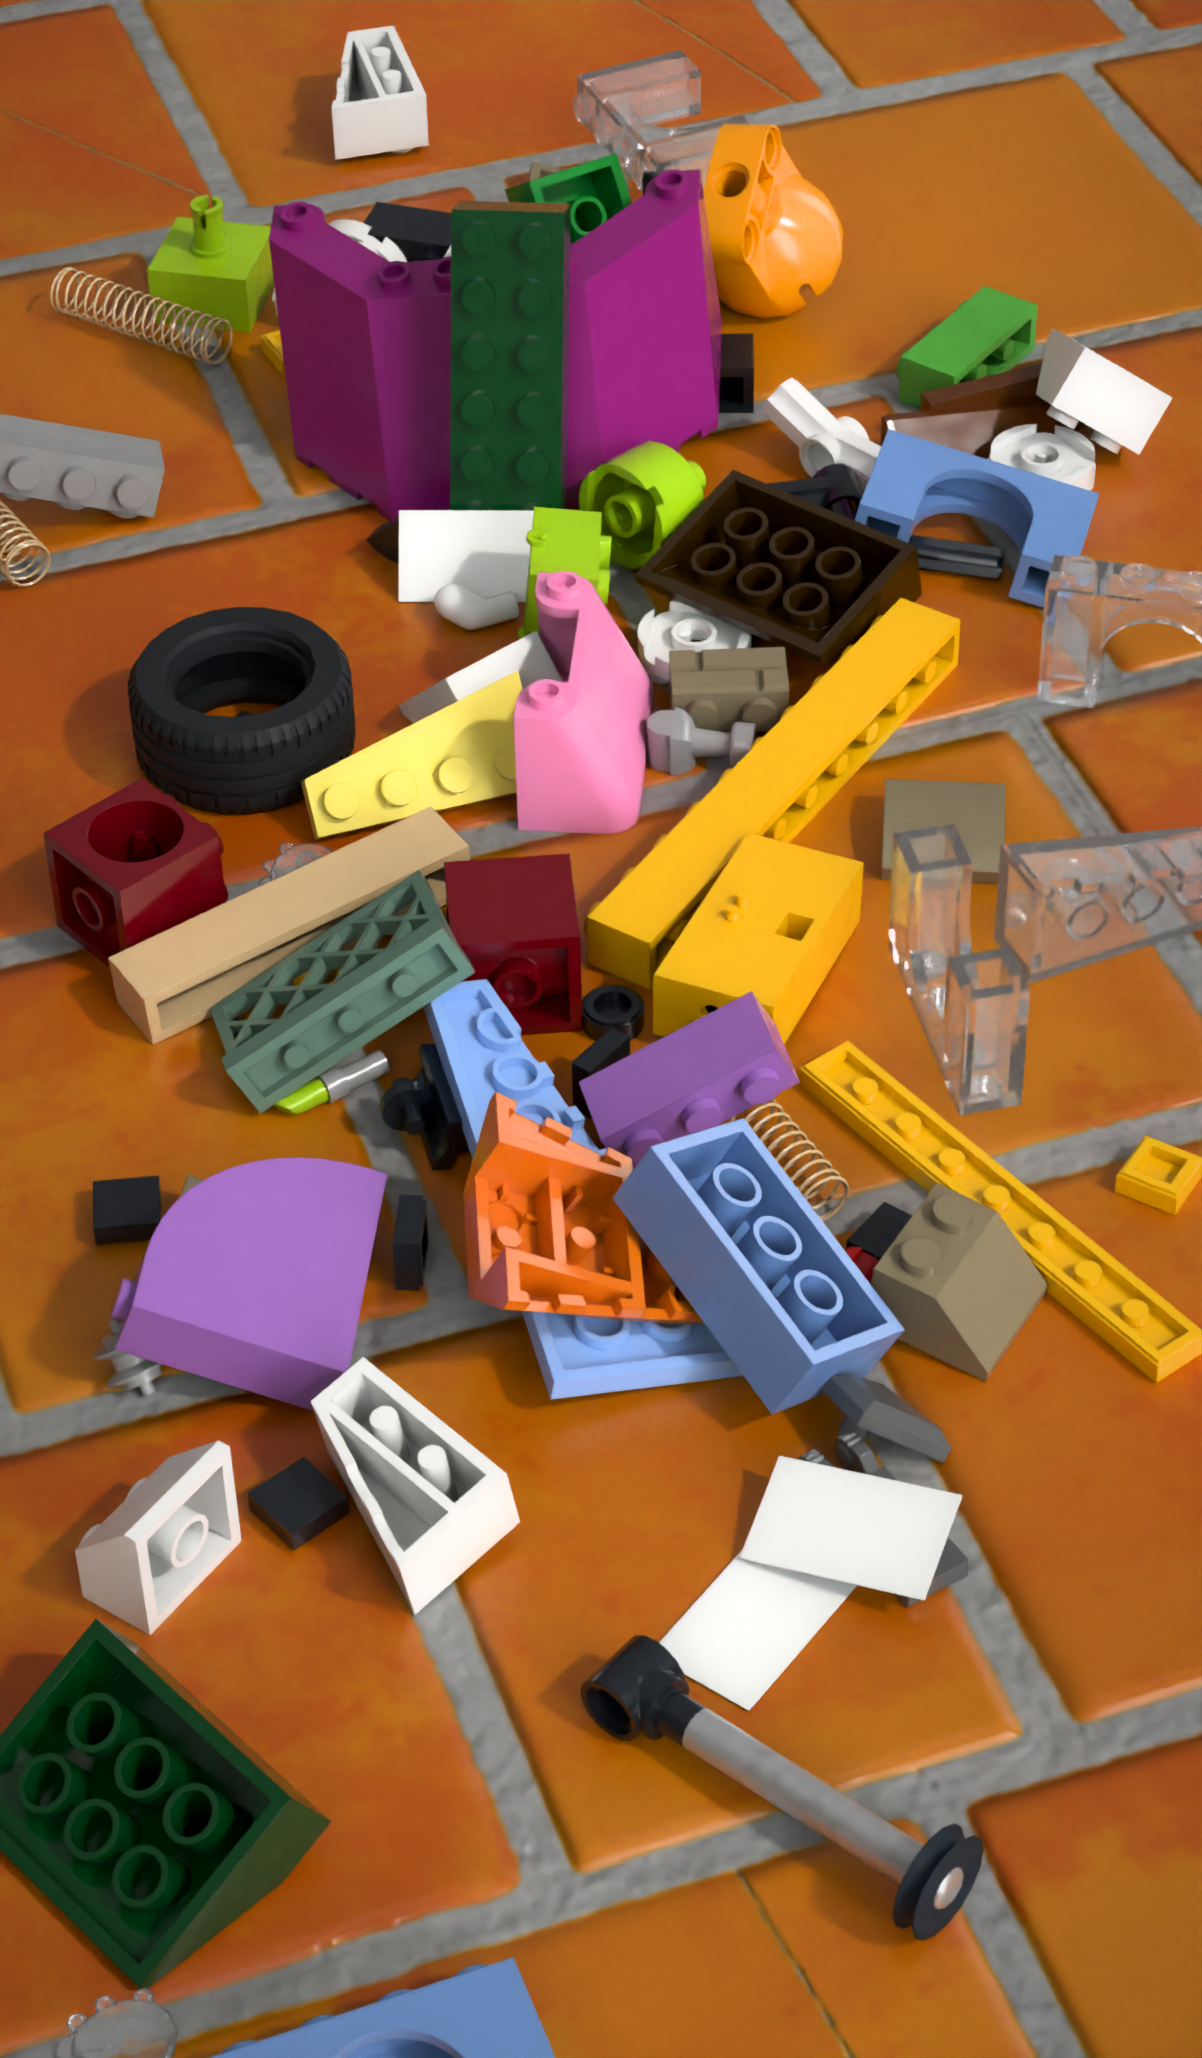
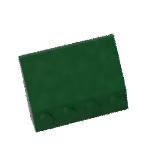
[0,1619,331,1991]

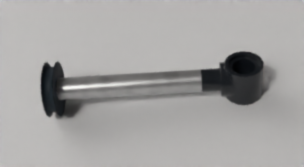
[580,1635,983,1941]

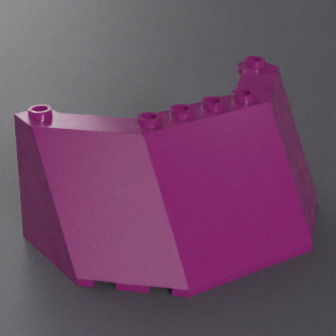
[269,169,722,521]

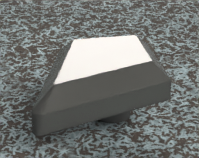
[820,1374,952,1463]

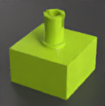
[147,195,274,333]

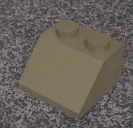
[871,1183,1048,1382]

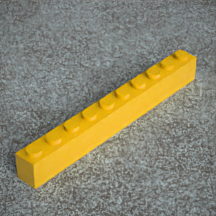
[584,598,961,990]

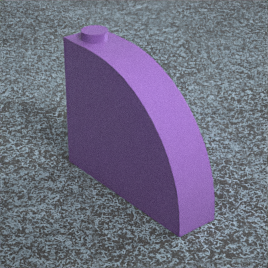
[110,1157,387,1411]

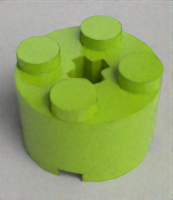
[579,440,706,569]

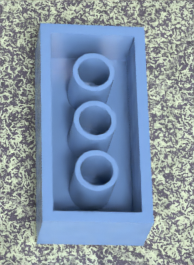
[612,1118,905,1414]

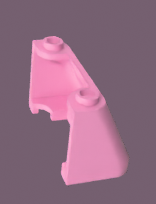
[514,571,653,834]

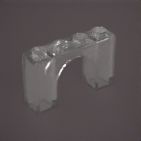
[573,50,751,191]
[1037,555,1202,708]
[888,823,1030,1116]

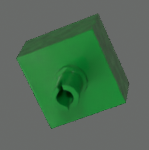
[505,153,632,246]

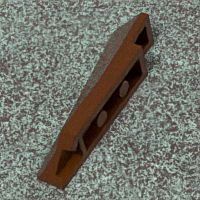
[880,363,1088,459]

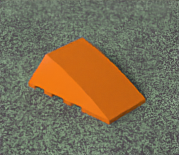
[463,1092,705,1324]

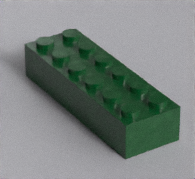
[450,201,571,510]

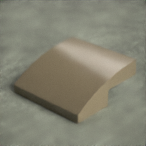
[881,779,1005,884]

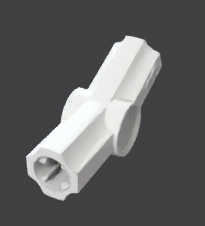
[761,377,881,491]

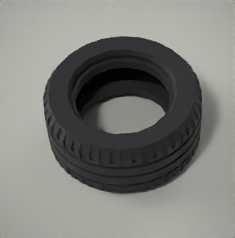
[128,607,356,815]

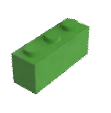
[897,286,1038,409]

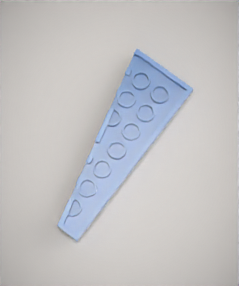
[423,979,743,1400]

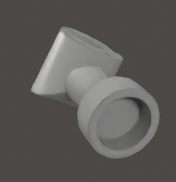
[647,707,756,776]

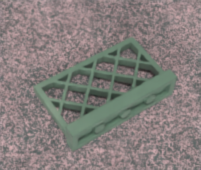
[210,870,475,1114]

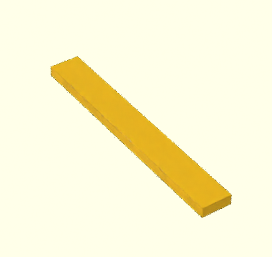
[799,1040,1202,1383]

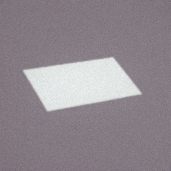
[399,510,534,602]
[740,1455,963,1601]
[659,1549,857,1711]

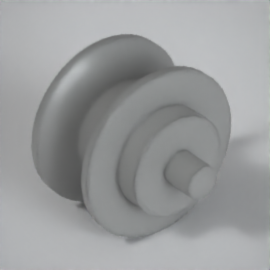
[93,1319,162,1396]

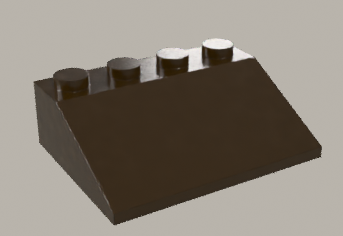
[635,470,922,664]

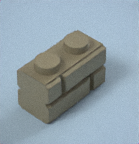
[669,647,789,732]

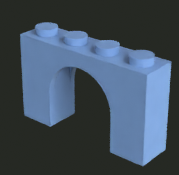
[855,429,1099,613]
[209,1957,556,2058]

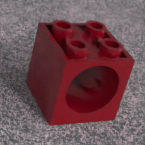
[43,778,229,968]
[444,853,583,1035]

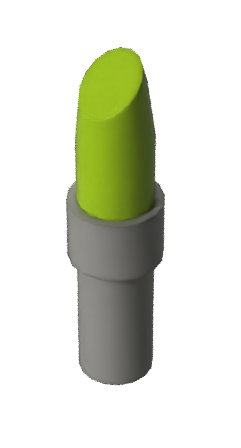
[274,1050,390,1116]

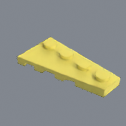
[301,671,523,840]

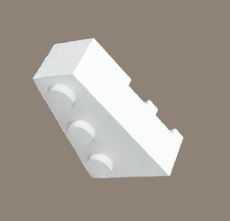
[331,25,429,160]
[310,1357,520,1615]

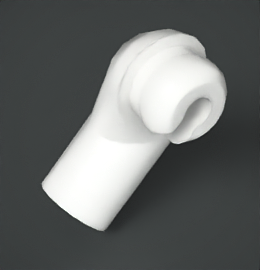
[434,584,519,631]

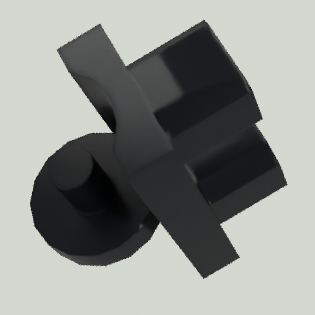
[379,1044,470,1171]

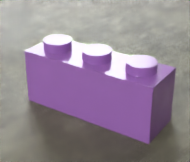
[579,991,800,1169]

